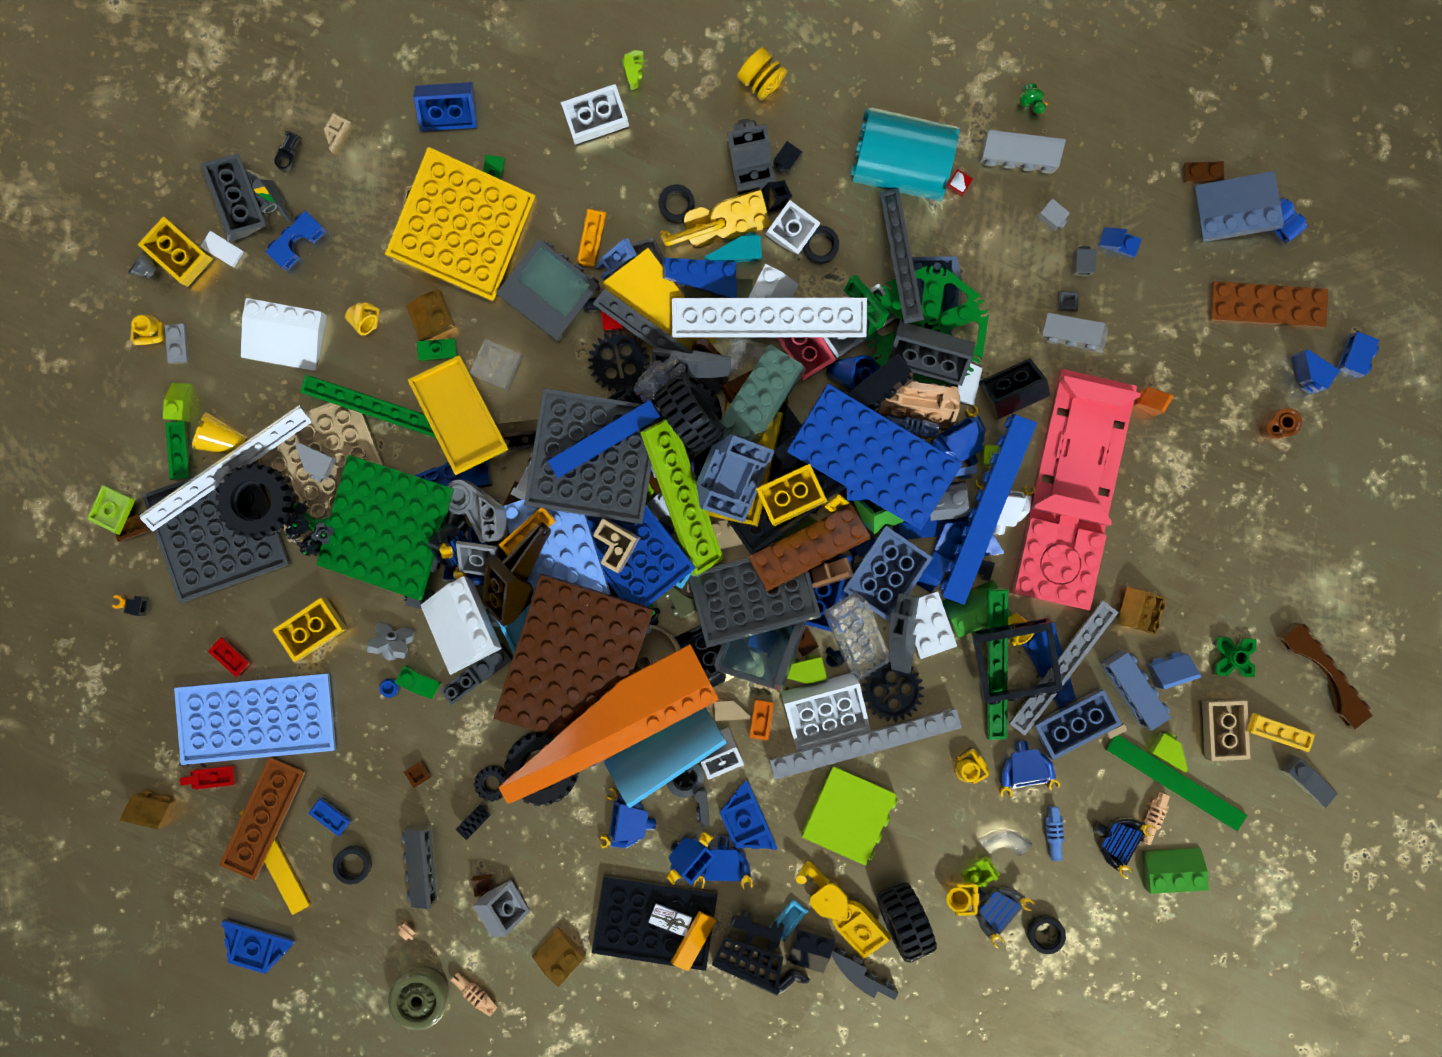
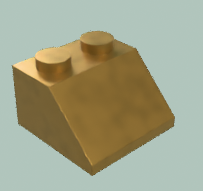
[406,289,456,341]
[120,791,176,829]
[532,927,586,987]

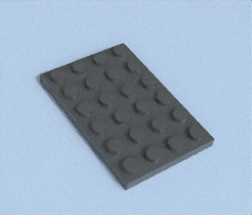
[689,557,821,648]

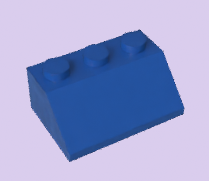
[413,82,477,131]

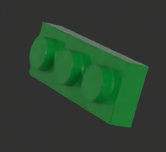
[843,275,890,329]
[165,421,191,480]

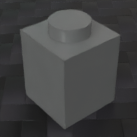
[1072,246,1096,276]

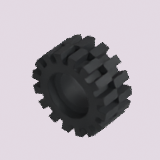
[474,765,506,802]
[455,804,491,840]

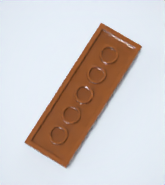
[1210,281,1328,328]
[749,504,870,591]
[219,757,306,881]

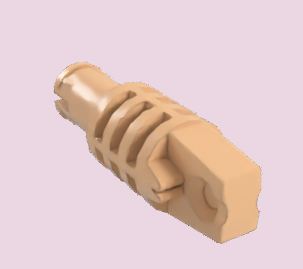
[1141,792,1170,845]
[450,971,497,1016]

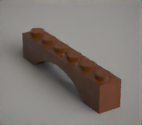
[1277,623,1373,730]

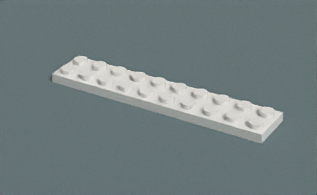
[672,298,867,337]

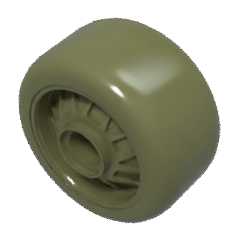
[388,967,450,1030]

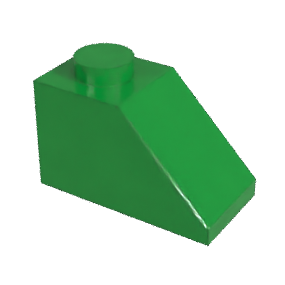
[395,665,442,699]

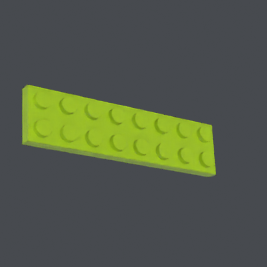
[640,419,724,576]

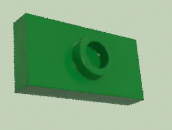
[483,155,505,180]
[417,338,457,361]

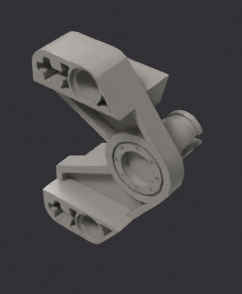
[444,480,507,543]

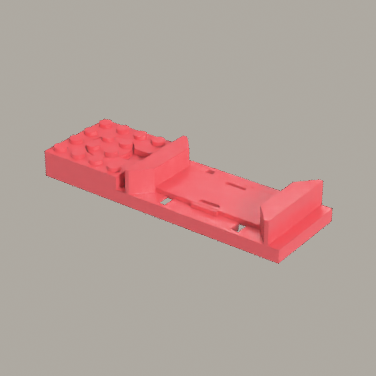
[1010,369,1141,610]

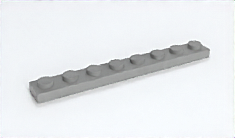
[1009,600,1119,735]

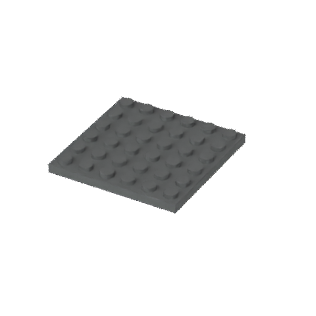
[524,388,661,524]
[142,462,290,603]

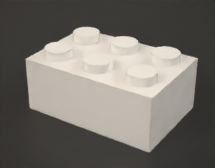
[561,84,629,145]
[913,591,957,659]

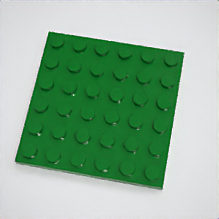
[316,455,454,600]

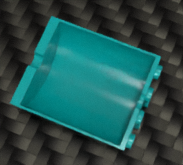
[850,107,960,202]

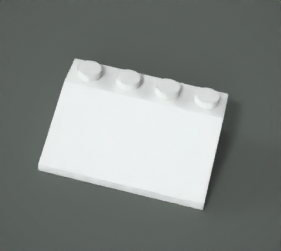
[241,298,327,371]
[421,576,502,675]
[781,672,871,751]

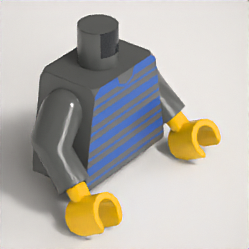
[977,887,1035,948]

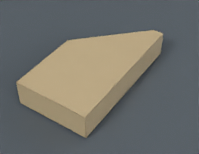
[324,112,351,153]
[714,700,751,721]

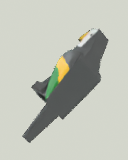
[245,169,291,222]

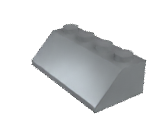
[980,130,1066,174]

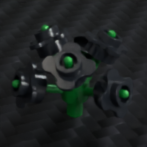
[285,500,334,556]

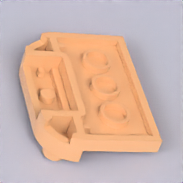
[877,381,960,430]

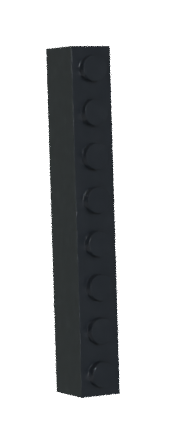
[774,354,915,472]

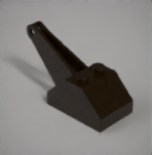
[482,522,551,626]

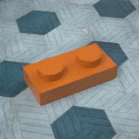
[749,699,774,741]

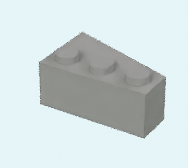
[1042,313,1108,353]

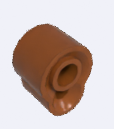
[1260,408,1302,440]

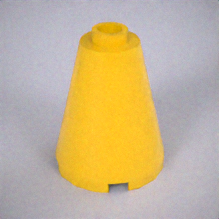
[192,412,247,454]

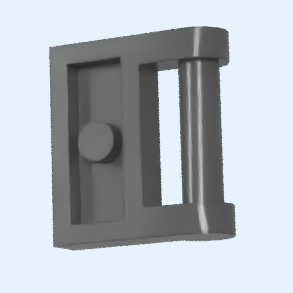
[695,786,710,827]

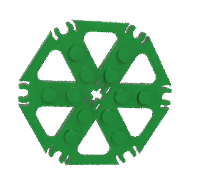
[866,266,989,386]

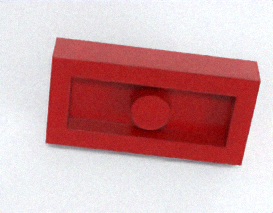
[208,637,251,677]

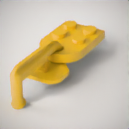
[659,188,771,247]
[795,861,892,959]

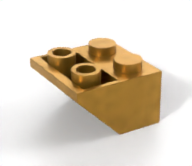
[1117,587,1166,635]

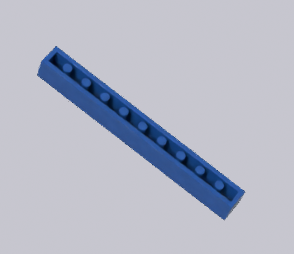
[939,413,1037,605]

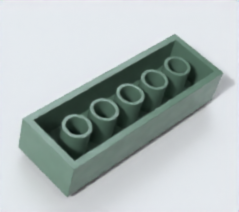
[710,345,806,447]

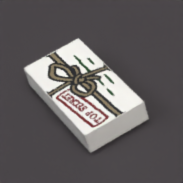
[649,903,692,937]

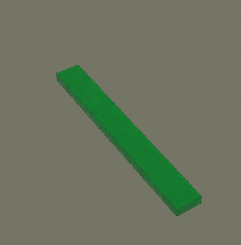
[299,374,436,438]
[987,588,1008,740]
[1105,735,1248,832]

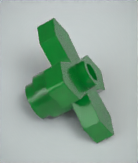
[1214,637,1257,677]

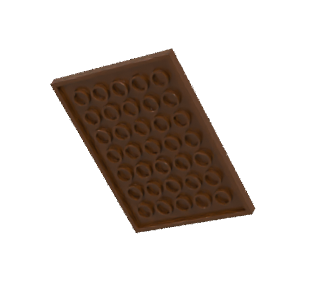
[493,573,654,736]

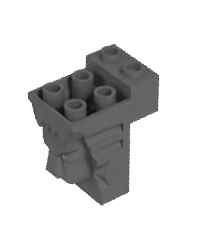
[726,118,775,195]

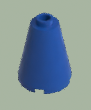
[827,355,879,390]

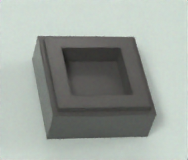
[1058,291,1079,312]

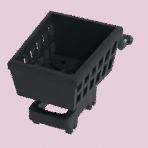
[712,910,810,996]

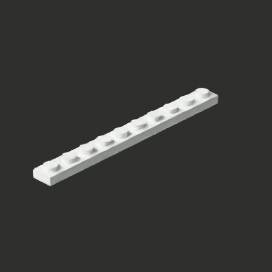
[140,405,312,531]

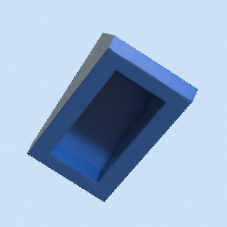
[916,551,951,593]

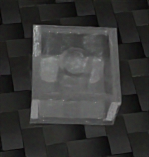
[470,339,523,391]

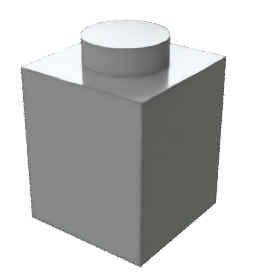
[1037,198,1070,231]

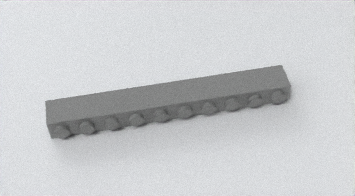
[769,707,962,780]

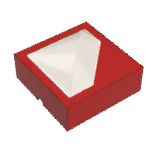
[947,169,973,196]

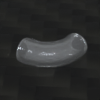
[978,828,1032,856]

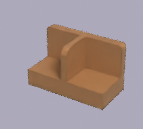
[810,557,854,588]

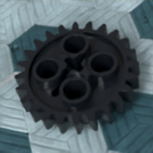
[588,330,650,392]
[862,659,924,722]

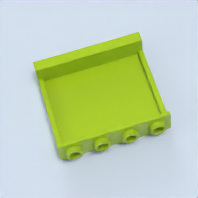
[801,764,898,866]

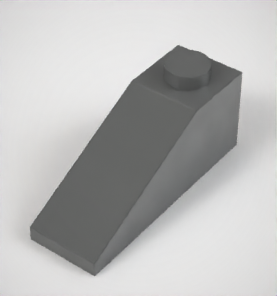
[1281,756,1338,808]

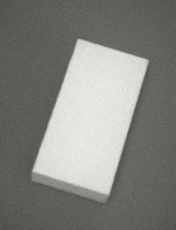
[200,231,244,268]

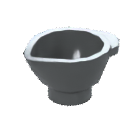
[128,251,158,279]

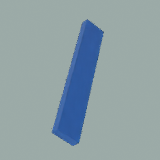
[547,400,660,478]

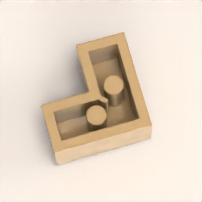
[593,518,641,573]

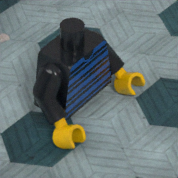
[427,520,469,579]
[1093,817,1156,879]

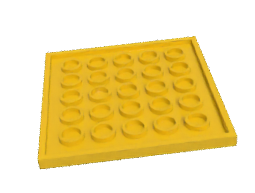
[384,147,535,302]

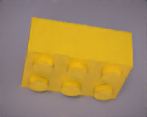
[137,216,213,287]
[756,464,828,526]
[273,597,347,662]

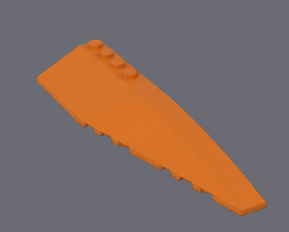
[498,644,719,804]

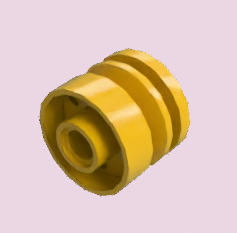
[737,47,788,100]

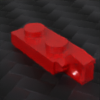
[180,765,236,790]

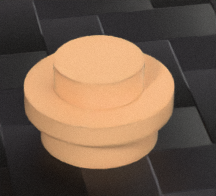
[398,923,415,940]

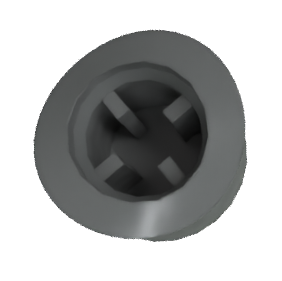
[667,762,704,797]

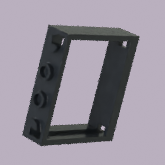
[971,618,1063,705]

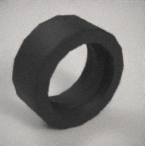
[658,184,695,223]
[803,225,839,264]
[333,846,372,885]
[1027,915,1066,955]

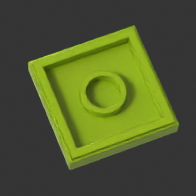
[87,484,136,535]

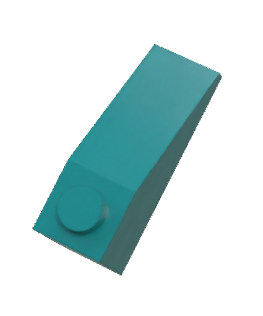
[704,232,762,263]

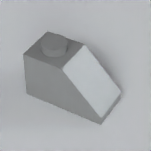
[296,442,337,482]

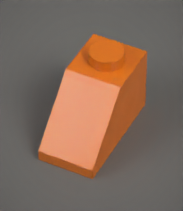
[1135,387,1174,416]

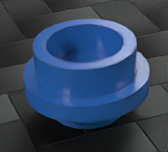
[379,678,399,698]

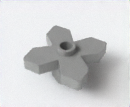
[367,622,415,660]

